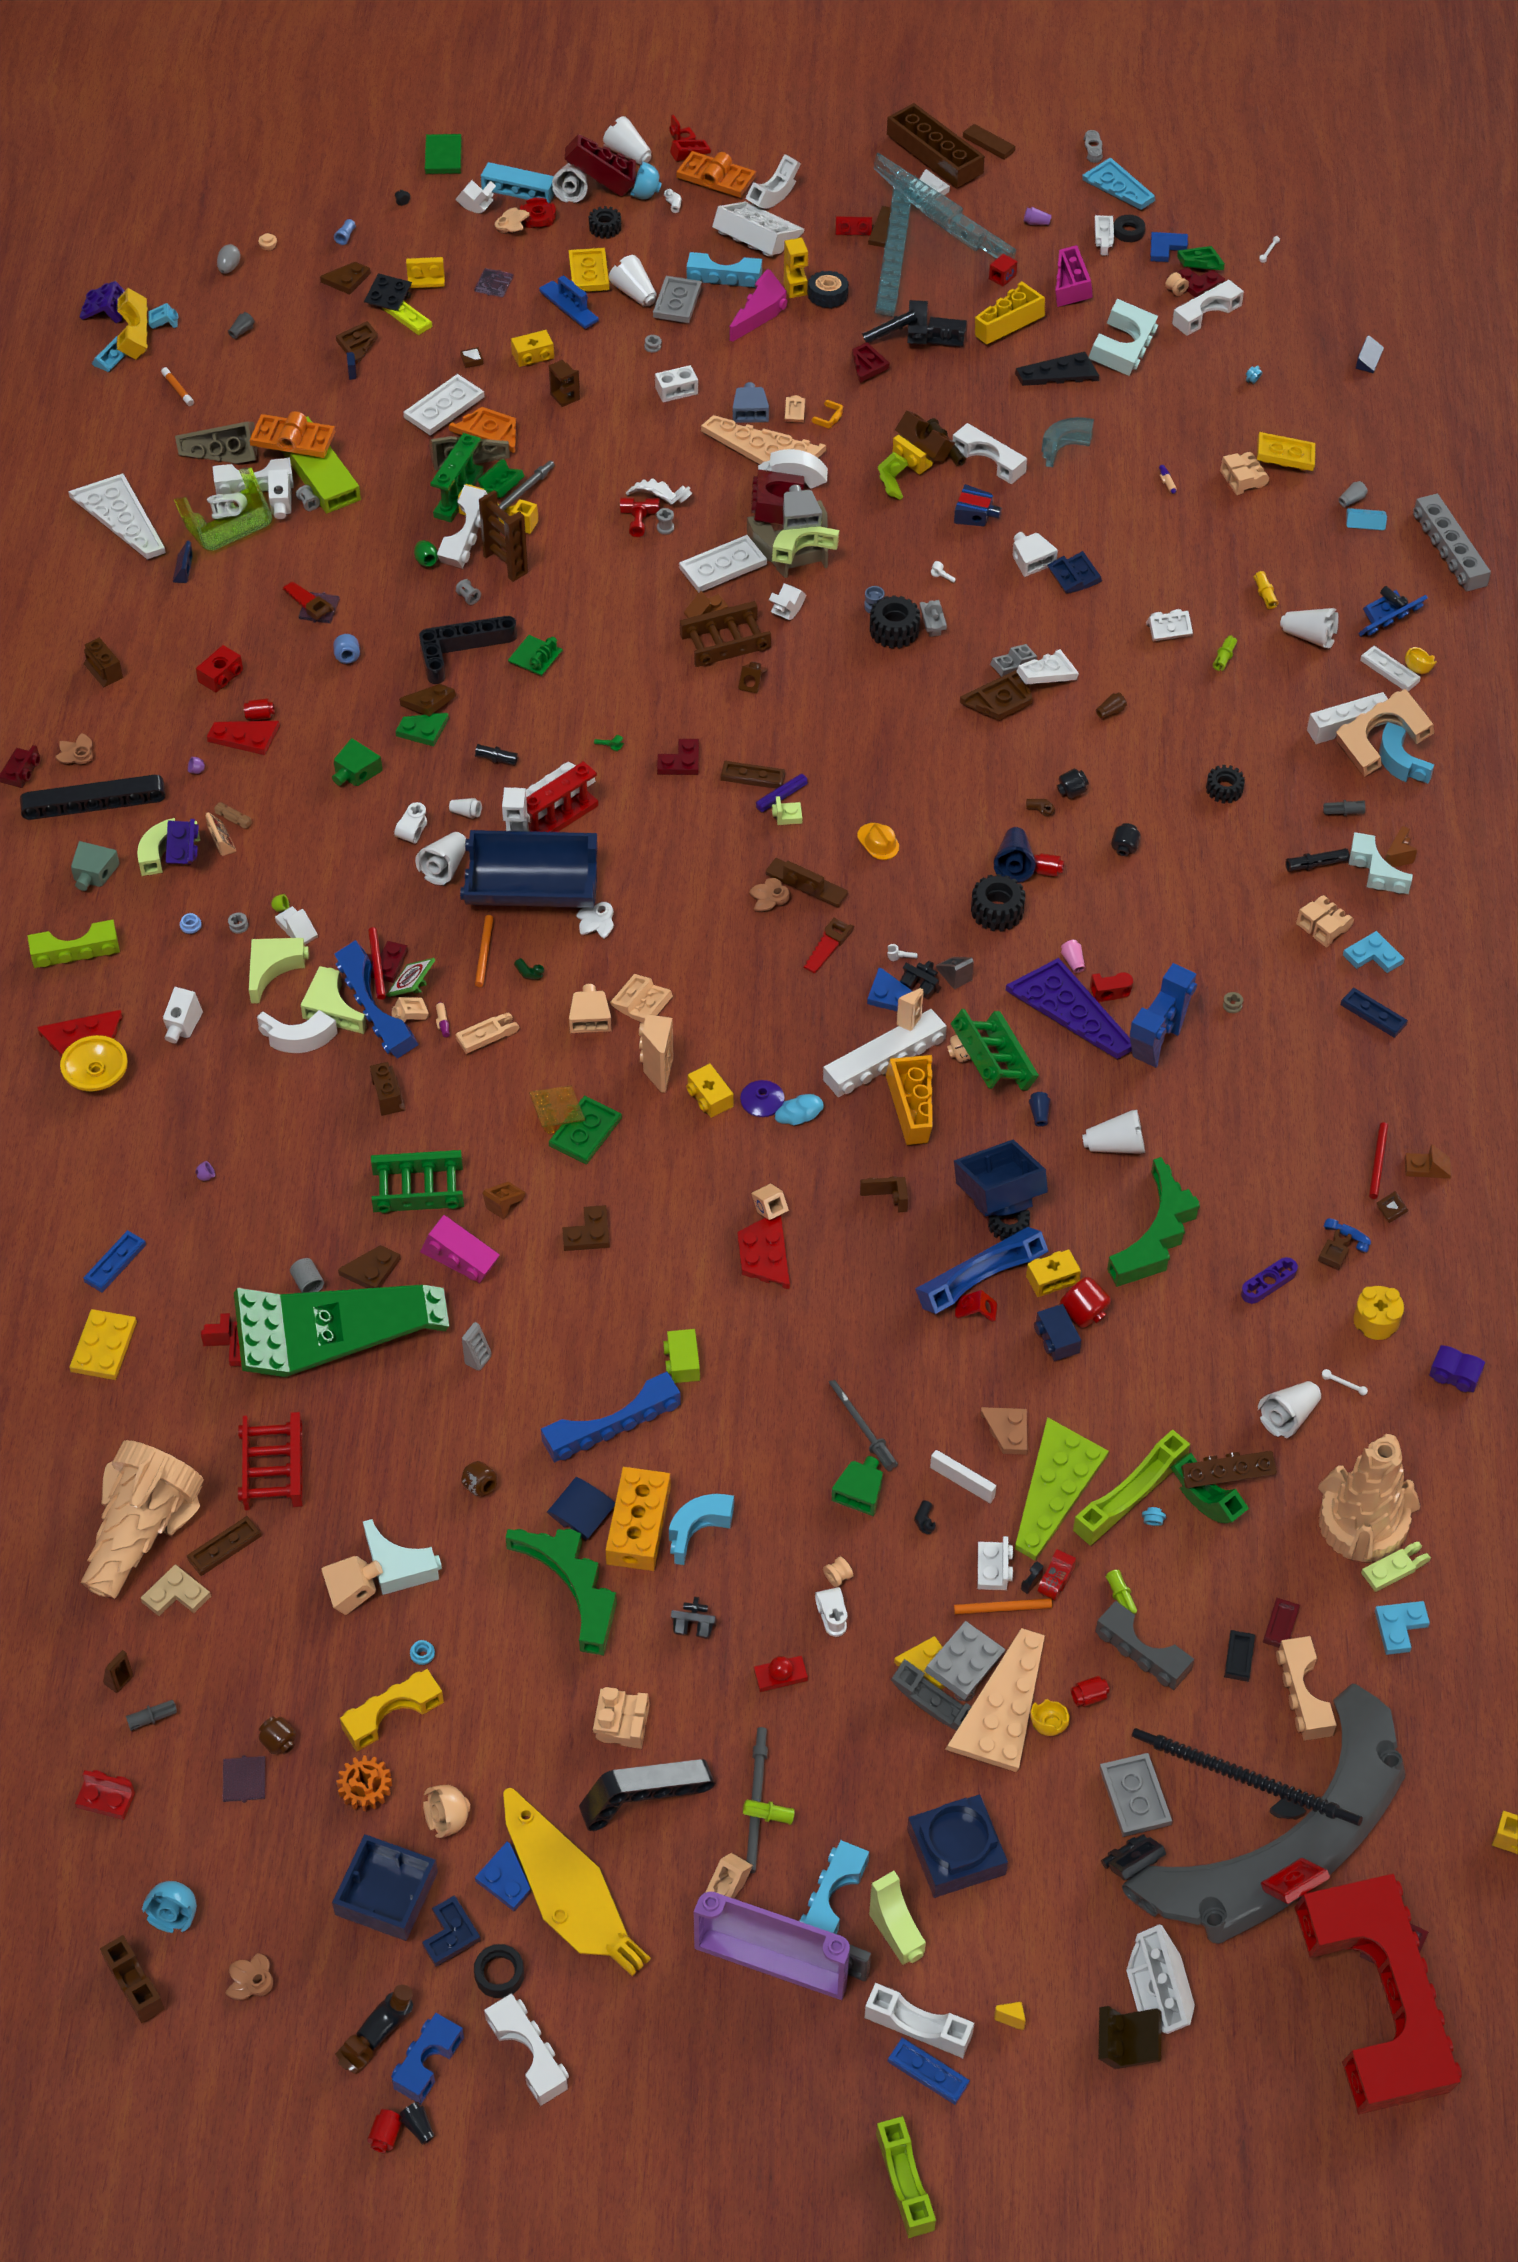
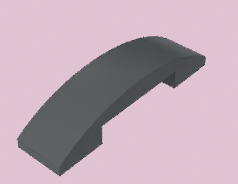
[891,1659,972,1731]

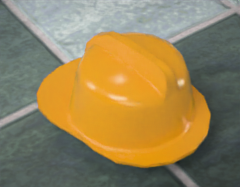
[857,823,899,860]

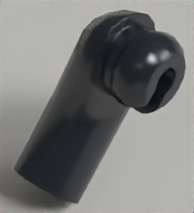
[1380,586,1408,609]
[914,1500,936,1534]

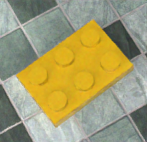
[568,248,609,292]
[1257,432,1315,471]
[70,1309,137,1380]

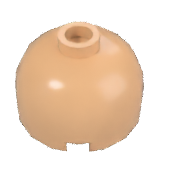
[423,1785,470,1838]

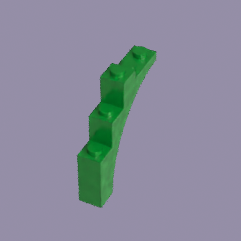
[1107,1157,1200,1287]
[505,1529,617,1656]

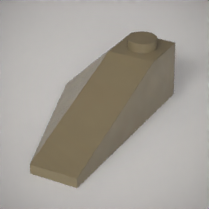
[175,421,257,463]
[429,436,510,470]

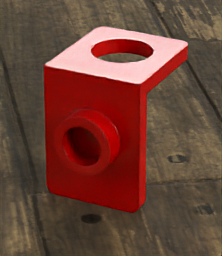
[669,115,696,140]
[955,1290,997,1322]

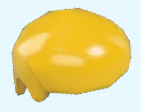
[1405,647,1437,675]
[1030,1699,1070,1736]

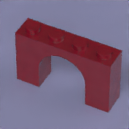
[751,469,804,524]

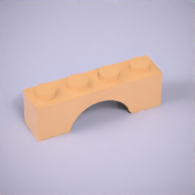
[1276,1636,1336,1741]

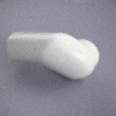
[664,189,682,213]

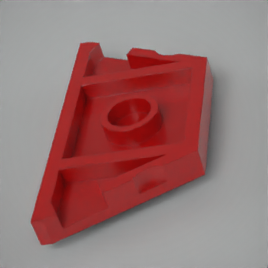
[37,1010,123,1058]
[737,1215,790,1289]

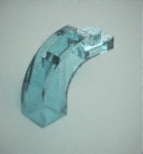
[1041,417,1094,467]

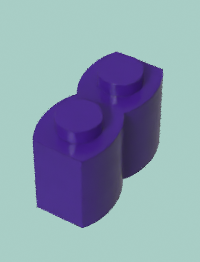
[1429,1345,1485,1392]

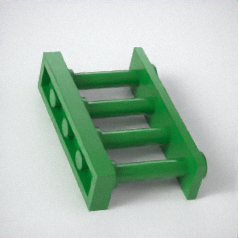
[430,433,484,522]
[951,1009,1039,1091]
[371,1150,464,1213]

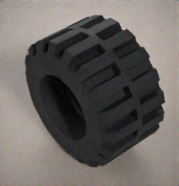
[869,595,920,648]
[971,874,1025,931]

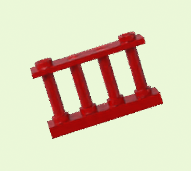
[526,761,598,832]
[238,1412,303,1510]

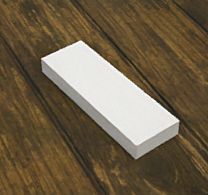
[1360,646,1421,691]
[930,1450,996,1503]

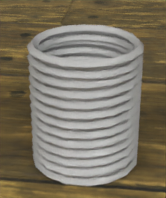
[290,1258,324,1293]

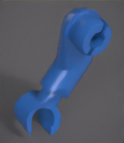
[1323,1218,1371,1252]

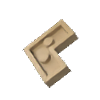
[141,1565,211,1616]

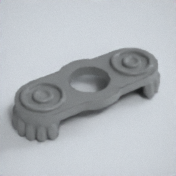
[1084,130,1103,163]

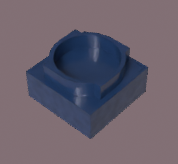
[954,1139,1048,1217]
[907,1794,1008,1898]
[332,1834,438,1941]

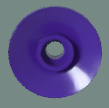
[740,1080,785,1117]

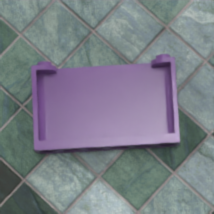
[694,1892,850,2000]

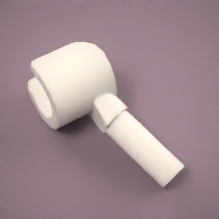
[931,561,956,583]
[887,944,917,961]

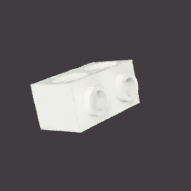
[655,365,698,402]

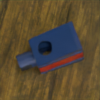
[954,484,1002,526]

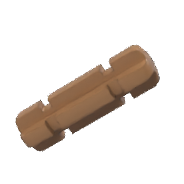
[214,802,252,829]

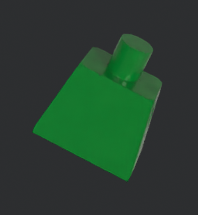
[332,738,383,786]
[831,1456,883,1516]

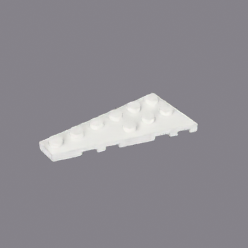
[68,474,166,559]

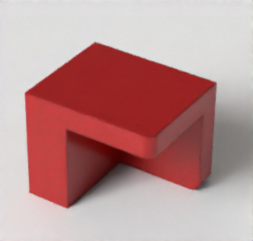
[201,1313,232,1346]

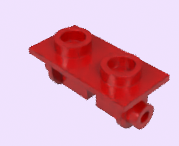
[836,216,872,235]

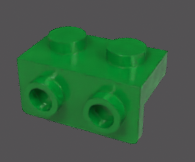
[478,459,525,498]

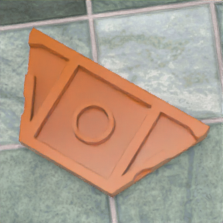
[449,407,516,453]

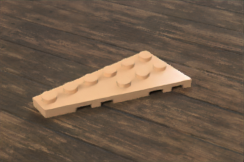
[701,415,826,464]
[945,1628,1045,1772]

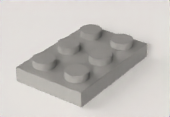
[653,276,702,323]
[925,1621,1006,1700]
[1099,1753,1172,1837]

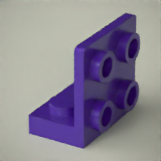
[80,281,125,323]
[165,819,199,865]

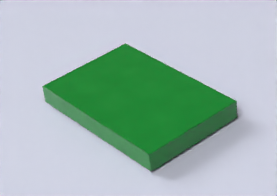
[425,134,462,174]
[549,1095,622,1165]

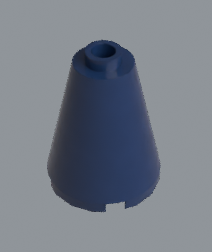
[994,827,1036,883]

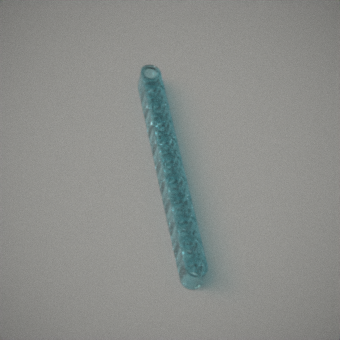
[875,177,914,317]

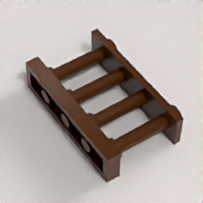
[479,490,528,582]
[680,601,771,667]

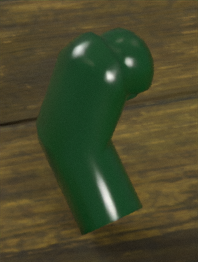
[514,958,544,980]

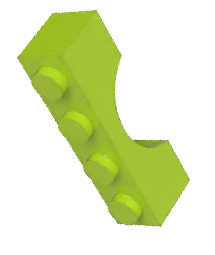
[27,920,120,968]
[876,2116,936,2238]

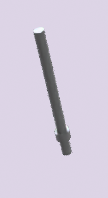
[498,461,555,511]
[746,1727,768,1873]

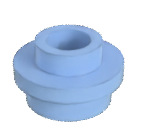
[180,913,202,934]

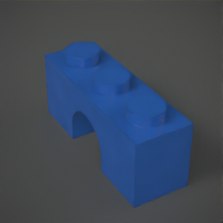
[391,2013,464,2105]

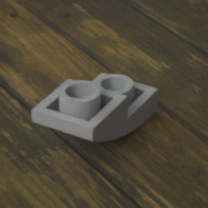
[991,644,1037,677]

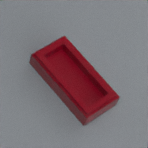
[1263,1597,1300,1648]

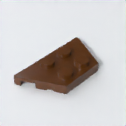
[960,670,1032,720]

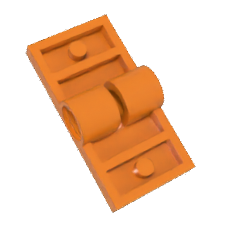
[676,151,756,198]
[250,411,335,458]

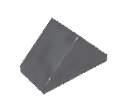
[935,957,974,990]

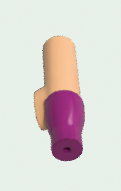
[436,1002,450,1038]

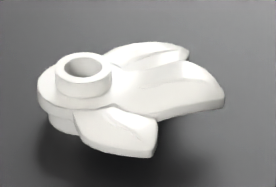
[576,902,614,939]

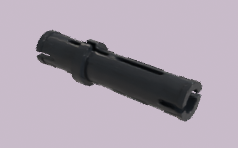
[862,309,917,343]
[1285,848,1350,872]

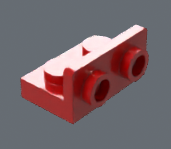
[75,1770,135,1820]

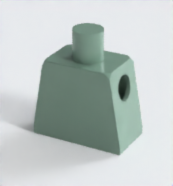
[71,841,120,891]

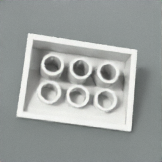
[712,201,805,256]

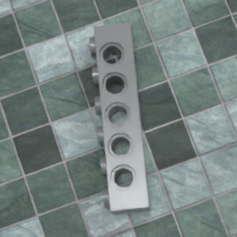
[1413,493,1491,592]

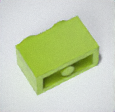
[663,1329,700,1383]

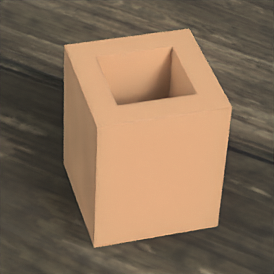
[751,1184,789,1220]

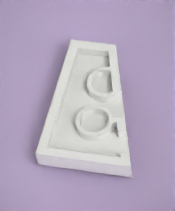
[1017,649,1079,684]

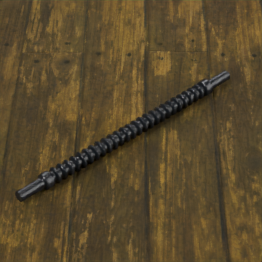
[1132,1728,1363,1826]

